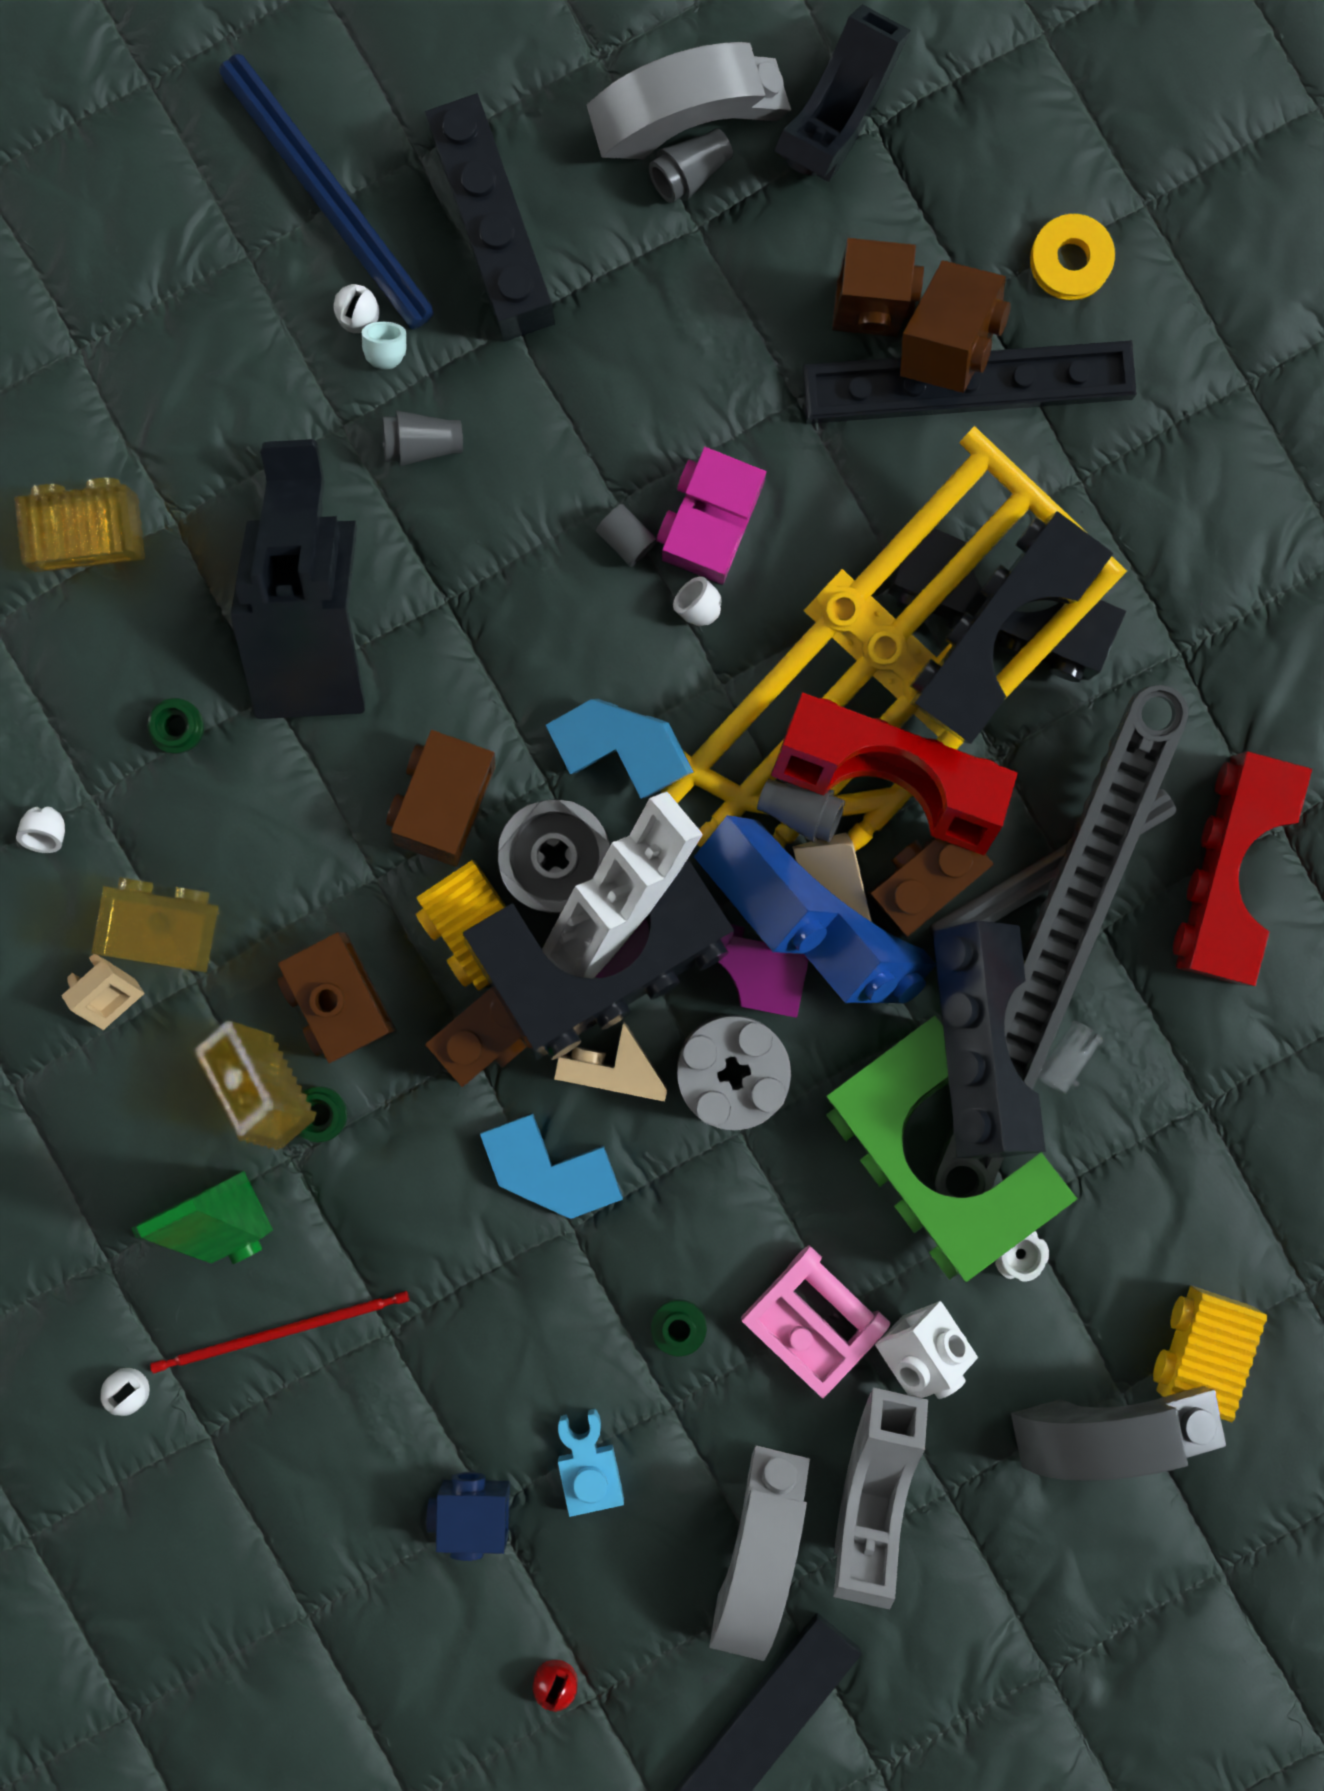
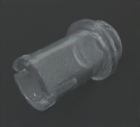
[1038,1020,1104,1095]

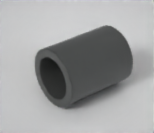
[596,504,657,567]

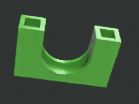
[826,1016,1077,1283]

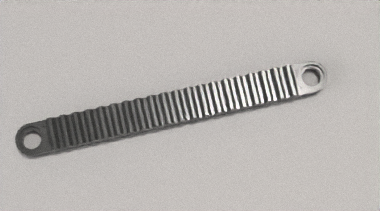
[932,685,1189,1198]

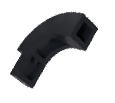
[774,4,911,182]

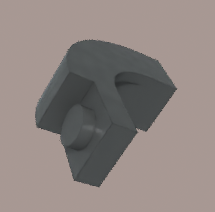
[1011,1386,1226,1481]

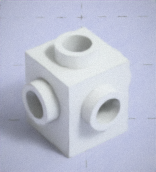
[875,1301,978,1399]

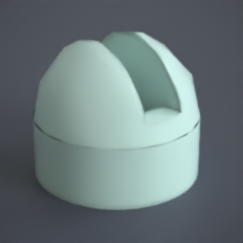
[362,322,406,370]

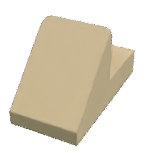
[554,1022,667,1102]

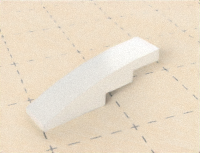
[542,791,703,979]

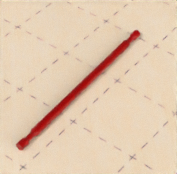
[150,1291,410,1374]

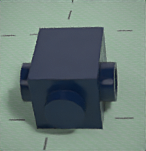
[427,1472,510,1561]

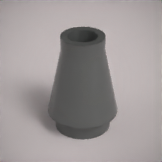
[649,128,733,203]
[382,410,463,467]
[757,778,845,843]

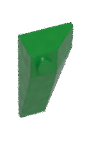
[131,1171,273,1265]

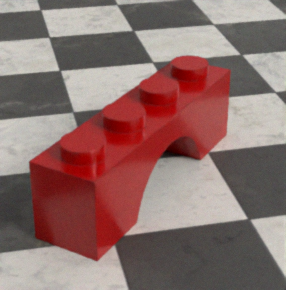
[771,692,1018,856]
[1173,751,1312,986]

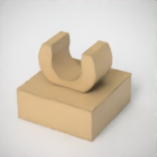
[61,954,145,1030]

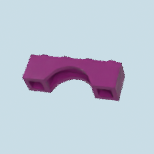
[595,918,809,1018]

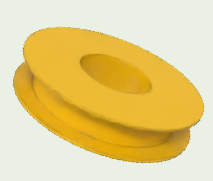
[1030,214,1115,300]

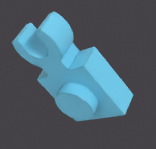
[558,1409,624,1517]

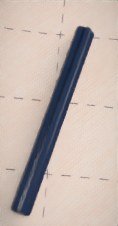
[219,54,434,329]

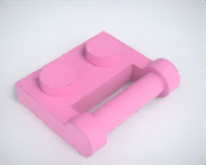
[741,1245,890,1399]

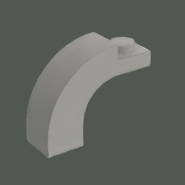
[587,42,791,159]
[833,1388,928,1610]
[709,1446,810,1661]

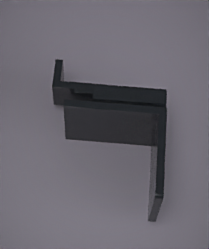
[230,439,366,719]

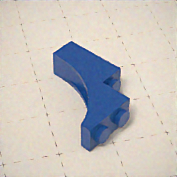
[694,815,936,1004]

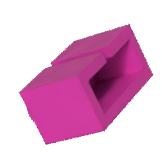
[656,446,767,585]

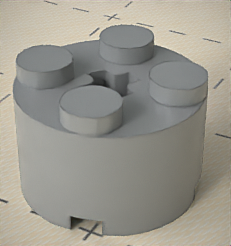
[498,800,611,914]
[677,1014,791,1130]

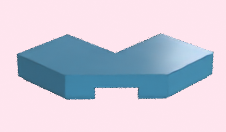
[546,699,693,799]
[480,1113,623,1219]

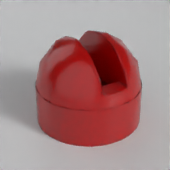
[533,1659,578,1712]

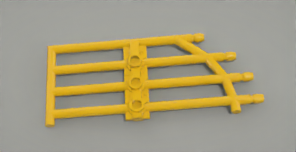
[660,426,1127,852]

